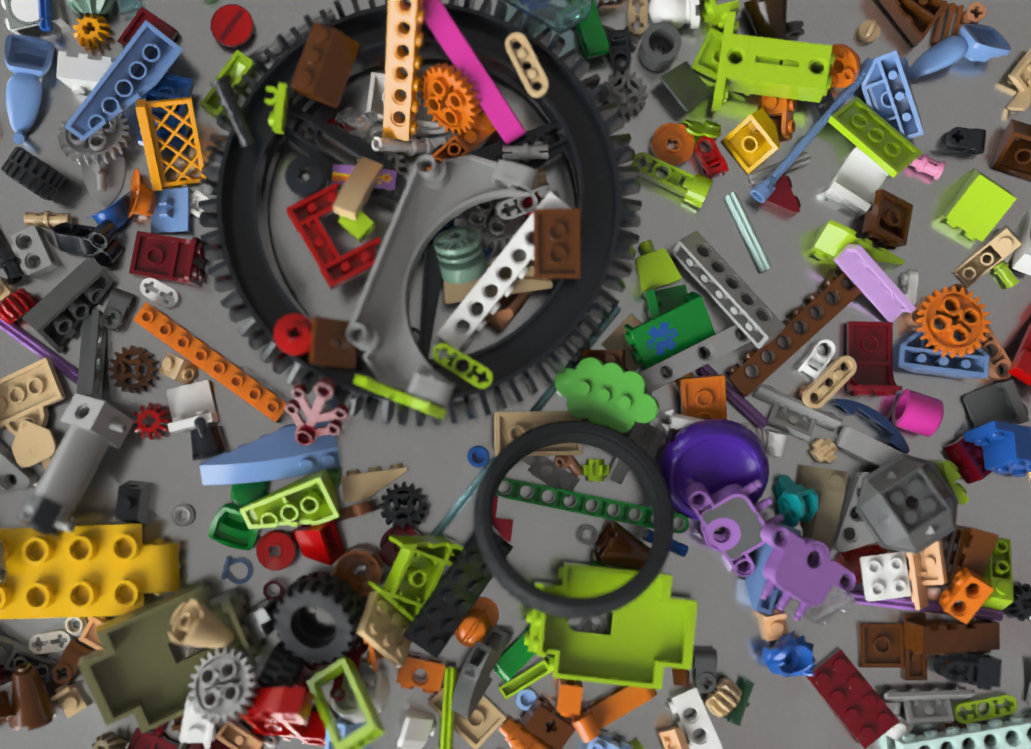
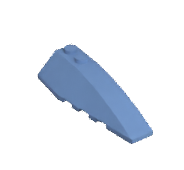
[64,20,183,141]
[199,420,340,485]

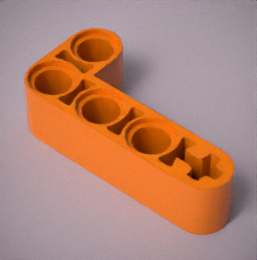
[571,685,657,743]

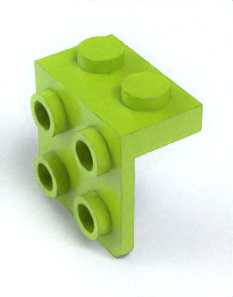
[699,0,740,29]

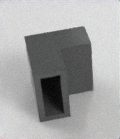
[242,596,279,642]

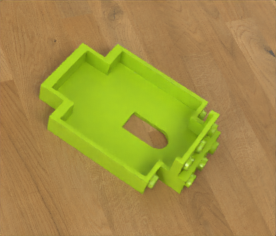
[524,562,698,690]

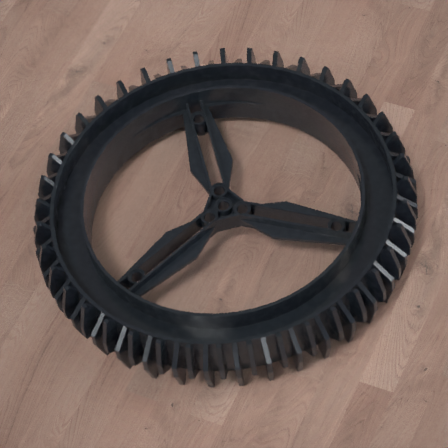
[198,0,642,426]

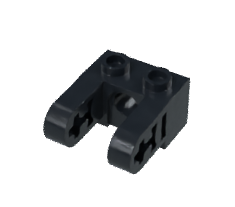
[930,651,1002,690]

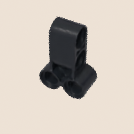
[53,220,122,267]

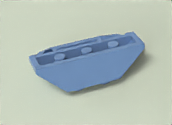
[861,50,925,140]
[898,329,990,378]
[745,524,801,615]

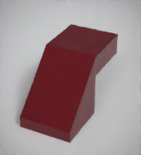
[492,495,513,542]

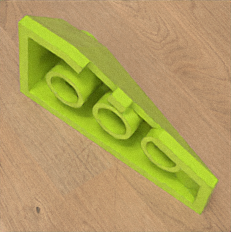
[239,468,340,529]

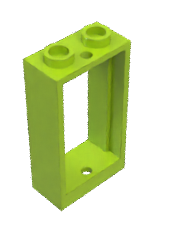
[306,657,386,749]

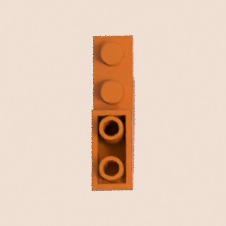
[426,111,497,171]

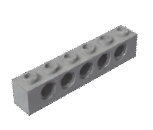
[671,230,786,349]

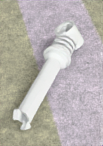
[661,408,789,457]

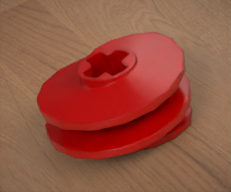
[274,314,312,355]
[256,530,297,571]

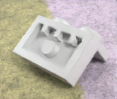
[179,697,216,749]

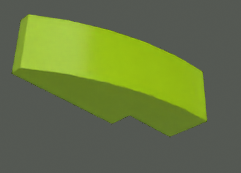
[200,50,253,119]

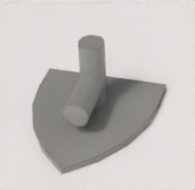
[81,157,126,208]

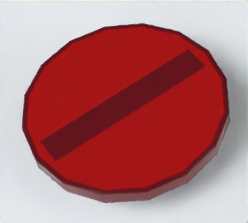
[210,4,254,47]

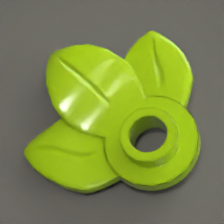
[683,119,722,138]

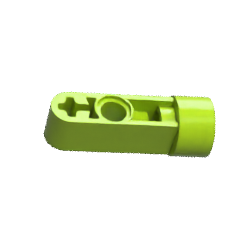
[632,152,714,209]

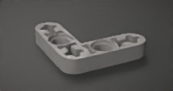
[495,184,561,220]

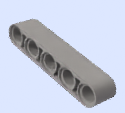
[834,425,941,474]

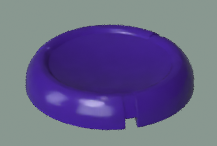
[658,419,770,522]

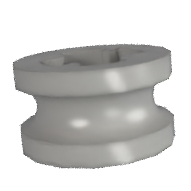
[578,525,598,545]

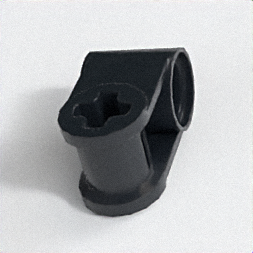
[607,26,632,70]
[940,127,986,155]

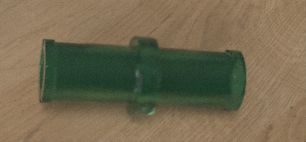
[727,678,755,726]

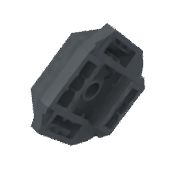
[855,453,958,554]

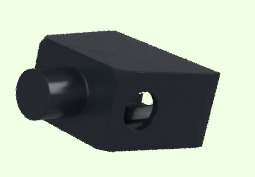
[115,480,152,524]

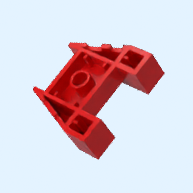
[239,685,336,746]

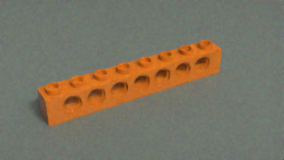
[133,302,293,423]

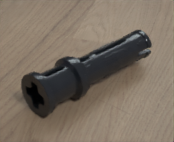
[210,75,255,147]
[0,235,27,285]

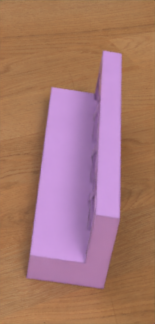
[833,244,916,322]

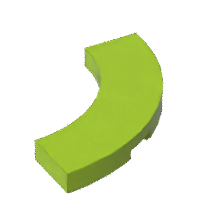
[353,374,447,419]

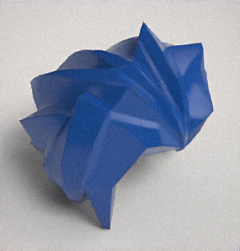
[761,630,816,677]

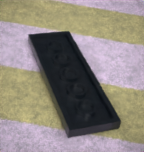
[403,532,513,658]

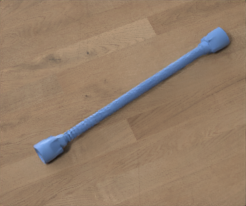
[750,58,874,203]

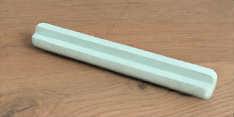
[725,191,772,272]

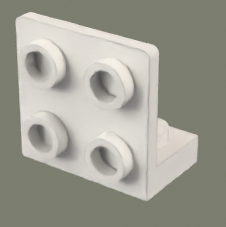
[166,380,219,433]
[859,550,911,602]

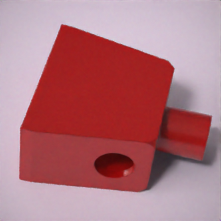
[291,520,345,566]

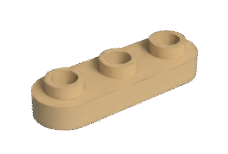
[505,32,549,98]
[802,356,857,409]

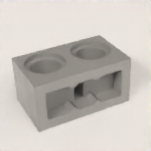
[10,225,60,278]

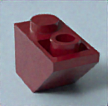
[755,173,801,217]

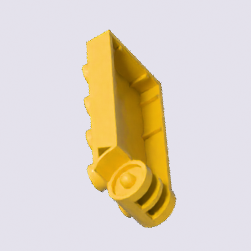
[0,523,181,619]

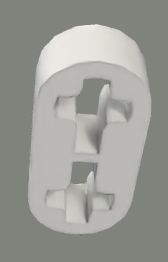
[140,278,181,309]
[29,629,74,654]

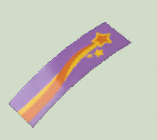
[331,164,397,191]

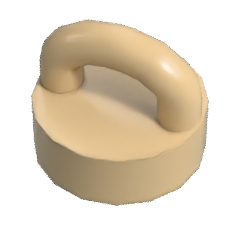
[857,20,880,44]

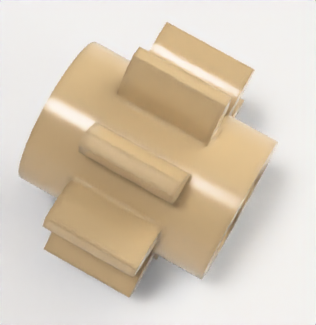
[810,438,838,464]

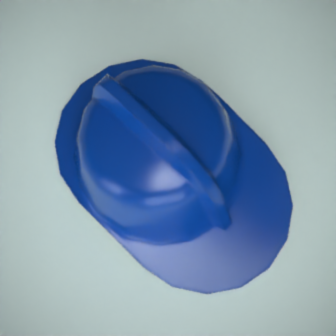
[87,190,132,228]

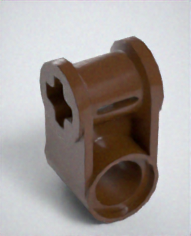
[52,639,94,684]

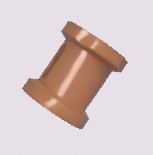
[960,2,987,25]

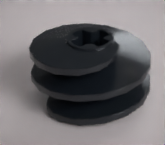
[285,156,328,197]

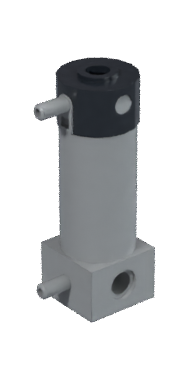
[17,393,134,539]

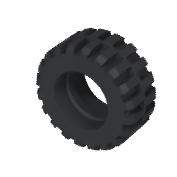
[273,572,365,664]

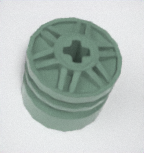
[434,227,487,284]

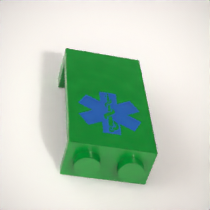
[624,291,716,369]

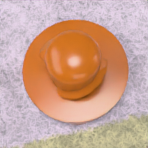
[829,44,861,88]

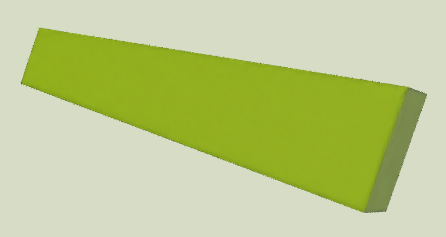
[498,655,552,700]

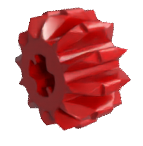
[0,288,36,324]
[133,403,172,440]

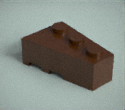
[879,0,947,47]
[941,525,999,590]

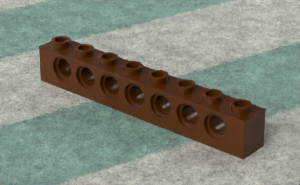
[725,268,861,397]

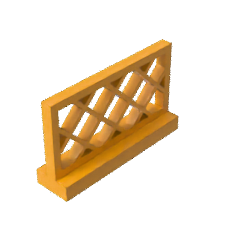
[136,97,207,191]

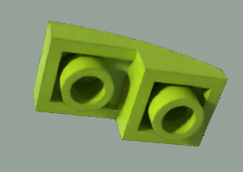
[936,460,970,505]

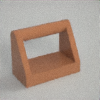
[485,291,533,332]

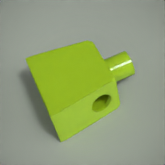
[634,240,682,295]

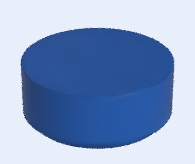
[467,446,490,467]

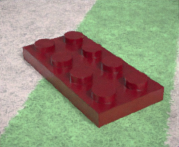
[805,648,899,749]

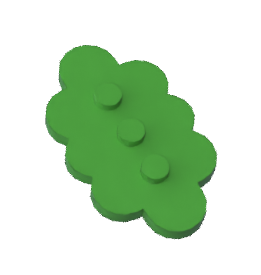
[555,357,660,433]

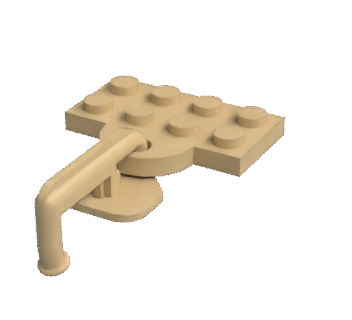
[0,357,66,484]

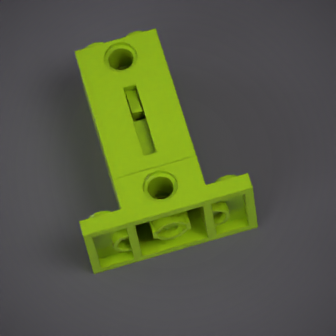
[711,11,835,112]

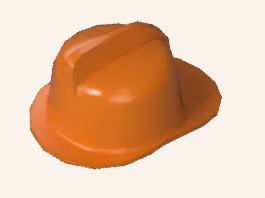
[127,168,157,218]
[454,597,499,647]

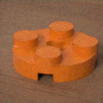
[650,123,695,166]

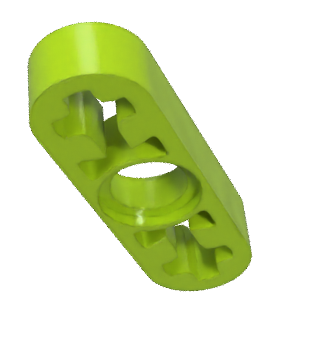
[432,343,493,389]
[951,693,1018,724]

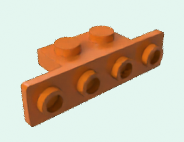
[762,96,797,139]

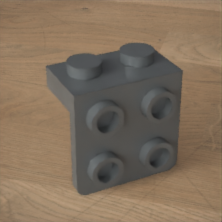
[963,379,1029,428]

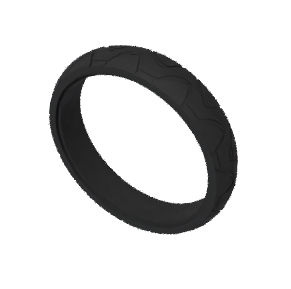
[474,420,674,619]

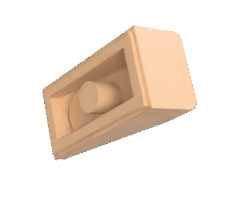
[216,718,264,749]

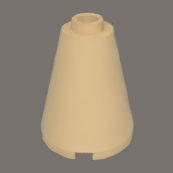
[169,599,235,649]

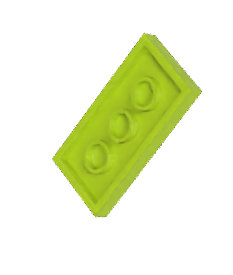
[828,97,922,178]

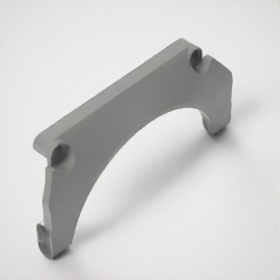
[346,154,538,407]

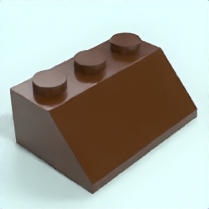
[291,21,361,108]
[992,119,1031,180]

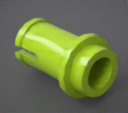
[993,260,1019,289]

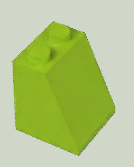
[944,168,1017,242]

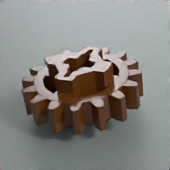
[108,345,158,393]

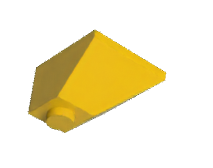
[722,108,780,174]

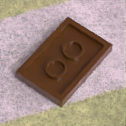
[534,208,580,279]

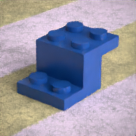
[137,74,195,152]
[964,421,1031,477]

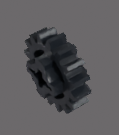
[379,482,428,531]

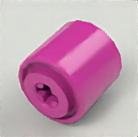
[892,389,944,437]

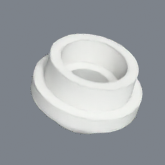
[172,504,194,526]
[65,617,88,636]

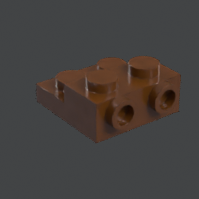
[862,189,913,250]

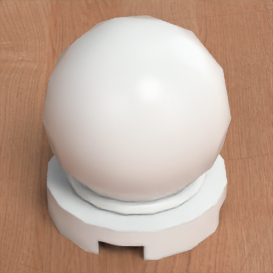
[648,0,700,29]

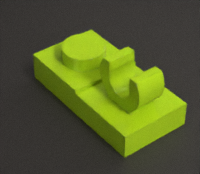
[265,83,290,134]

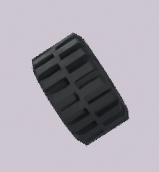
[1,147,65,201]
[256,640,305,688]

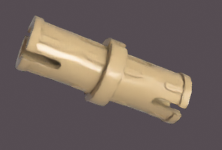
[24,211,72,228]

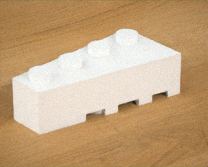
[56,51,116,93]

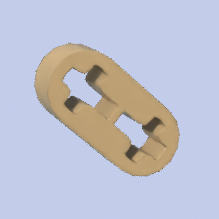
[627,0,648,37]

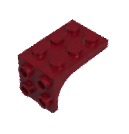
[129,231,207,286]
[847,321,903,396]

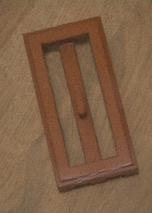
[931,0,964,44]

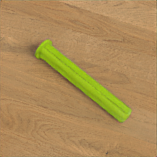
[440,666,457,749]

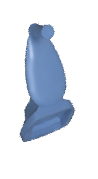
[901,24,1011,81]
[4,35,54,144]

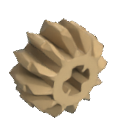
[704,678,742,717]

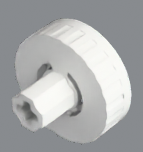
[330,662,390,723]

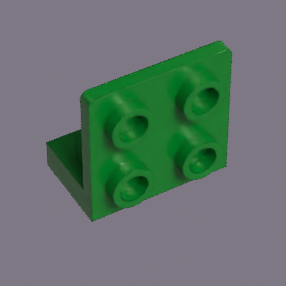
[643,284,688,320]

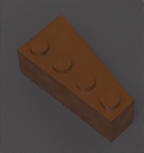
[904,619,1000,655]

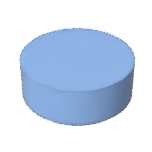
[516,687,538,711]

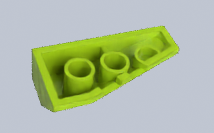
[809,219,905,268]

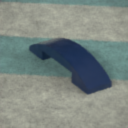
[829,399,910,454]

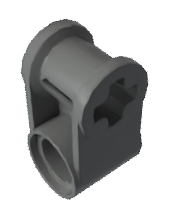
[101,288,137,332]
[692,649,717,693]

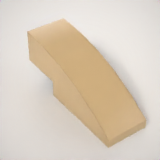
[333,156,383,221]

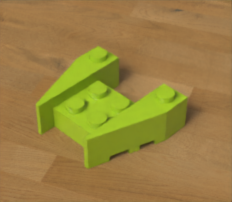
[368,536,465,622]

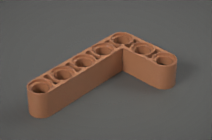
[904,284,1012,380]

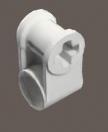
[797,339,836,381]

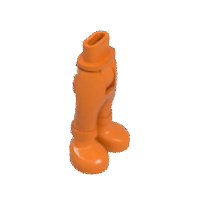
[499,717,553,749]

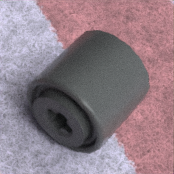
[639,22,682,72]

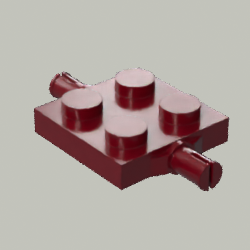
[127,722,179,749]

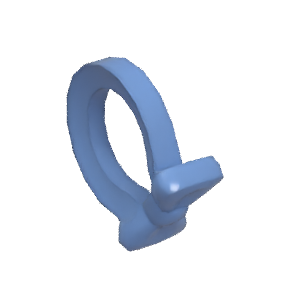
[221,556,253,584]

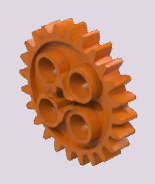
[419,63,482,135]
[915,286,991,358]

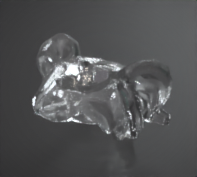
[335,107,378,141]

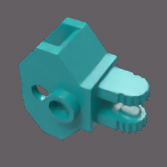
[773,474,819,527]

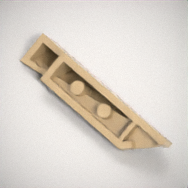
[444,260,553,304]

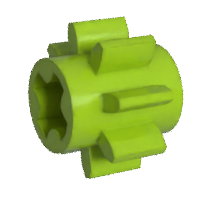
[583,459,609,481]

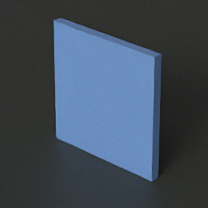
[151,187,190,234]

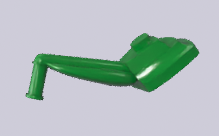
[208,481,269,550]

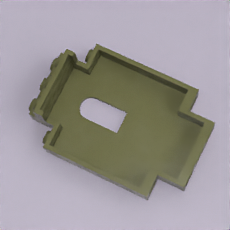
[78,581,264,734]

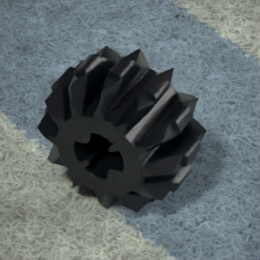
[1005,583,1031,621]

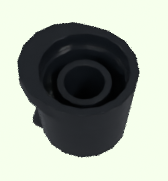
[190,417,227,461]

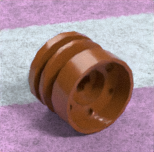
[334,544,385,597]

